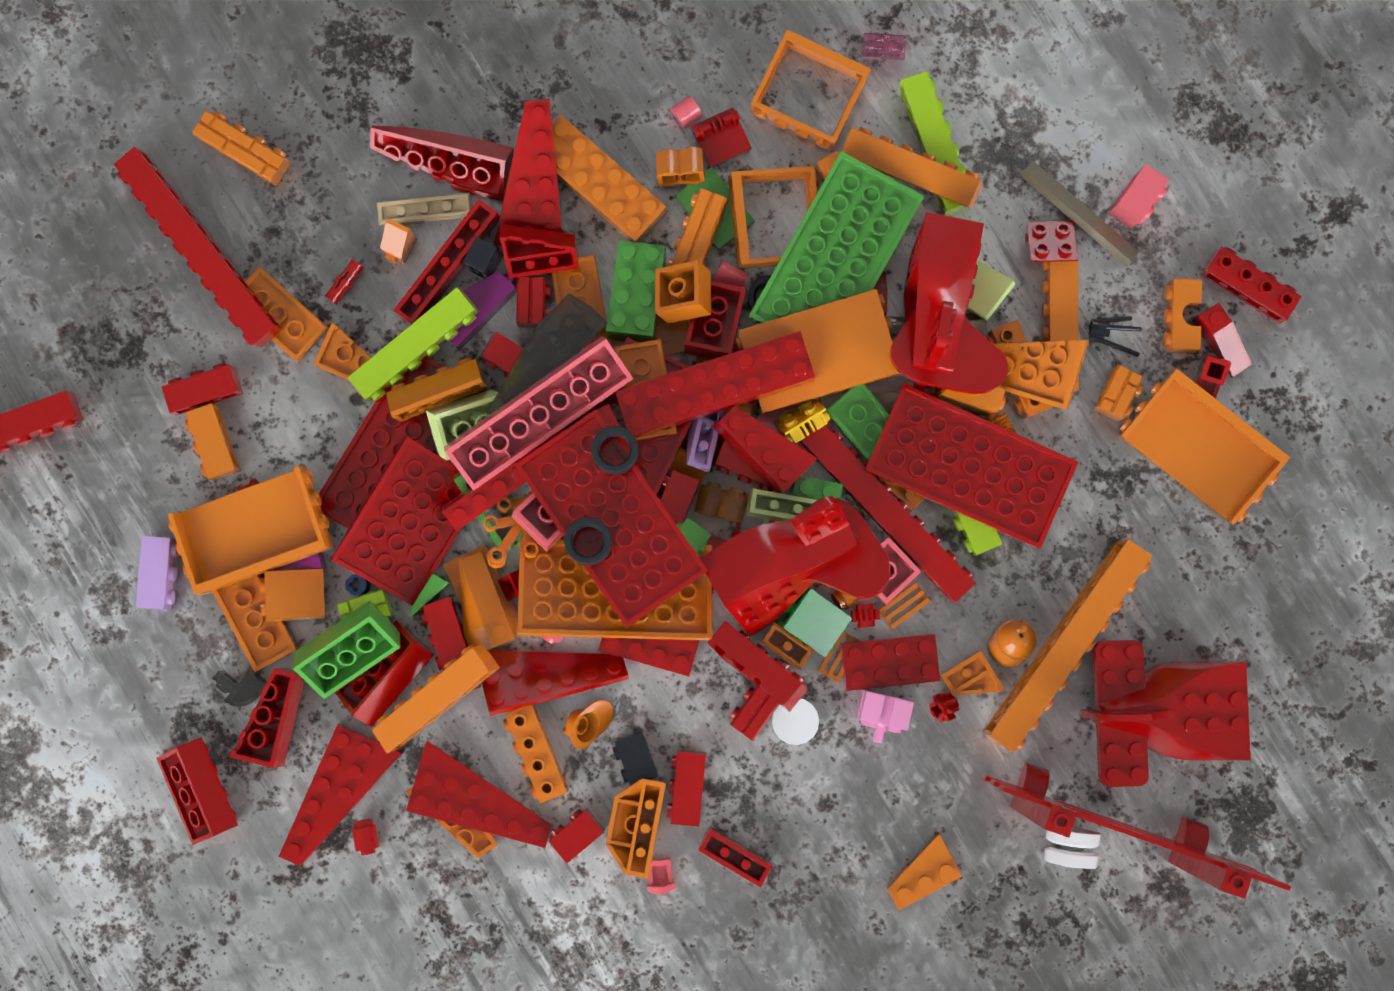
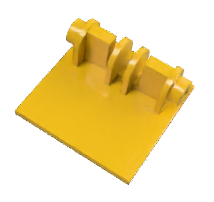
[774,399,830,444]

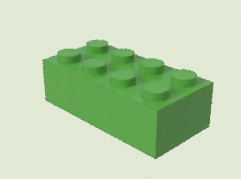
[606,241,667,342]
[293,601,400,699]

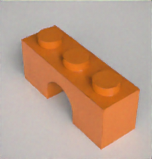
[1163,279,1202,353]

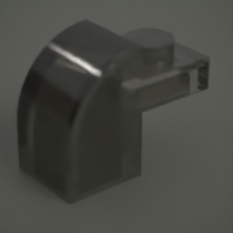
[212,670,267,707]

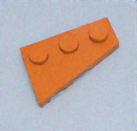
[313,322,372,381]
[887,833,962,910]

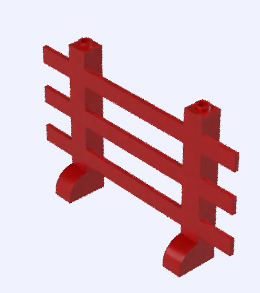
[982,762,1291,899]

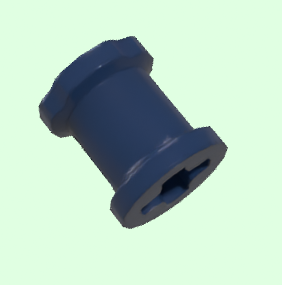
[345,574,371,596]

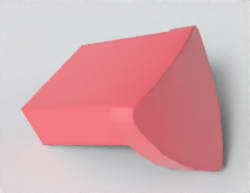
[713,259,748,287]
[647,858,676,895]

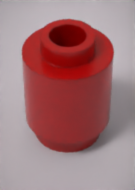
[352,818,379,855]

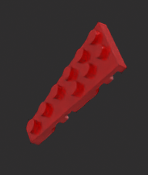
[494,98,563,246]
[481,650,629,716]
[278,724,404,866]
[406,741,552,848]

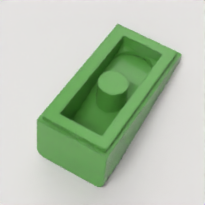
[409,574,451,616]

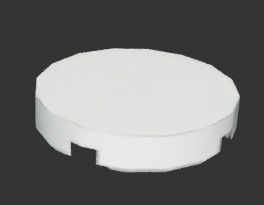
[772,698,819,745]

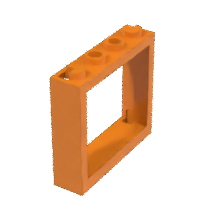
[750,29,871,149]
[728,166,819,269]

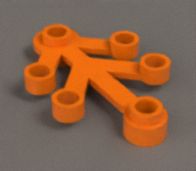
[483,490,538,568]

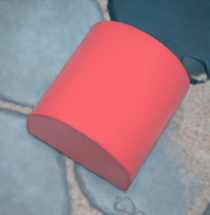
[670,95,702,129]

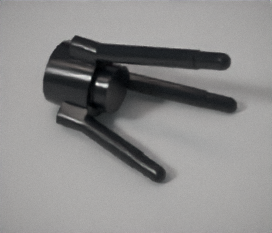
[1089,316,1142,357]

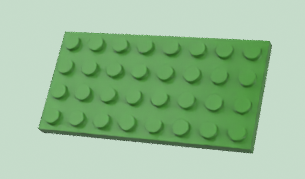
[749,151,924,324]

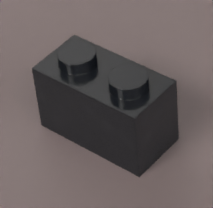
[463,237,503,279]
[612,731,659,786]

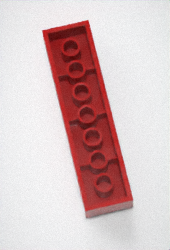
[615,331,815,439]

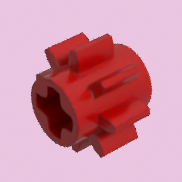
[851,603,880,628]
[929,692,959,723]

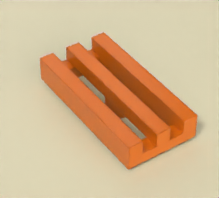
[879,582,930,629]
[818,632,860,683]

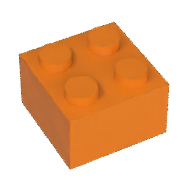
[655,260,711,323]

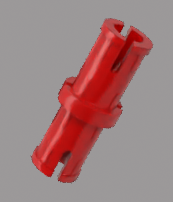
[324,259,364,305]

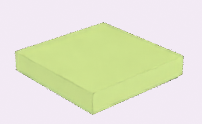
[966,260,1015,321]

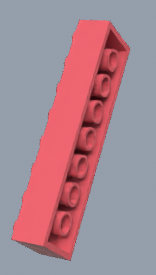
[444,336,633,491]

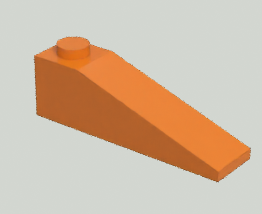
[459,551,517,650]

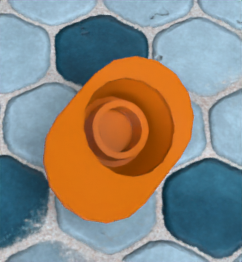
[562,700,613,749]

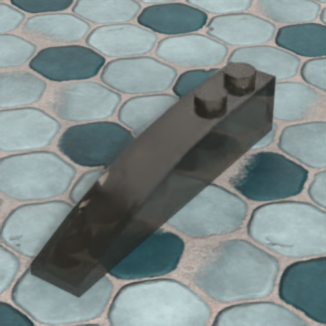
[488,293,607,413]

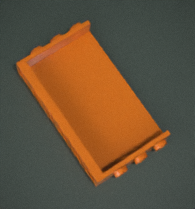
[735,289,900,414]
[1118,368,1291,524]
[168,466,334,596]

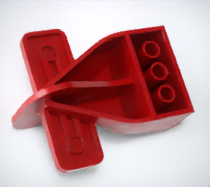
[890,212,1008,394]
[700,496,890,638]
[1080,640,1251,787]

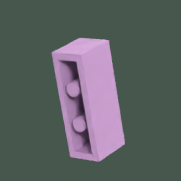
[135,536,179,609]

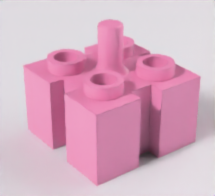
[856,689,914,743]

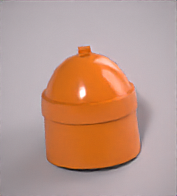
[988,619,1037,667]

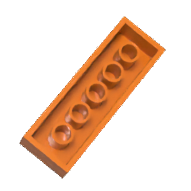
[552,115,667,243]

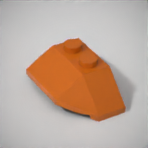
[606,778,666,879]

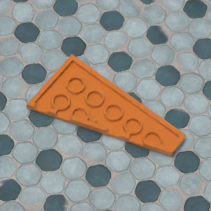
[994,340,1089,410]

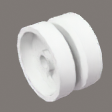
[1043,827,1101,869]

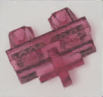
[862,32,906,60]

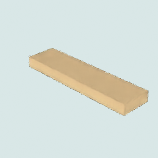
[377,193,471,227]

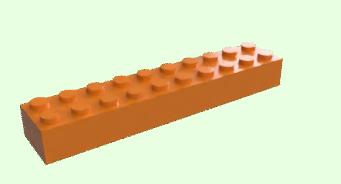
[982,539,1152,753]

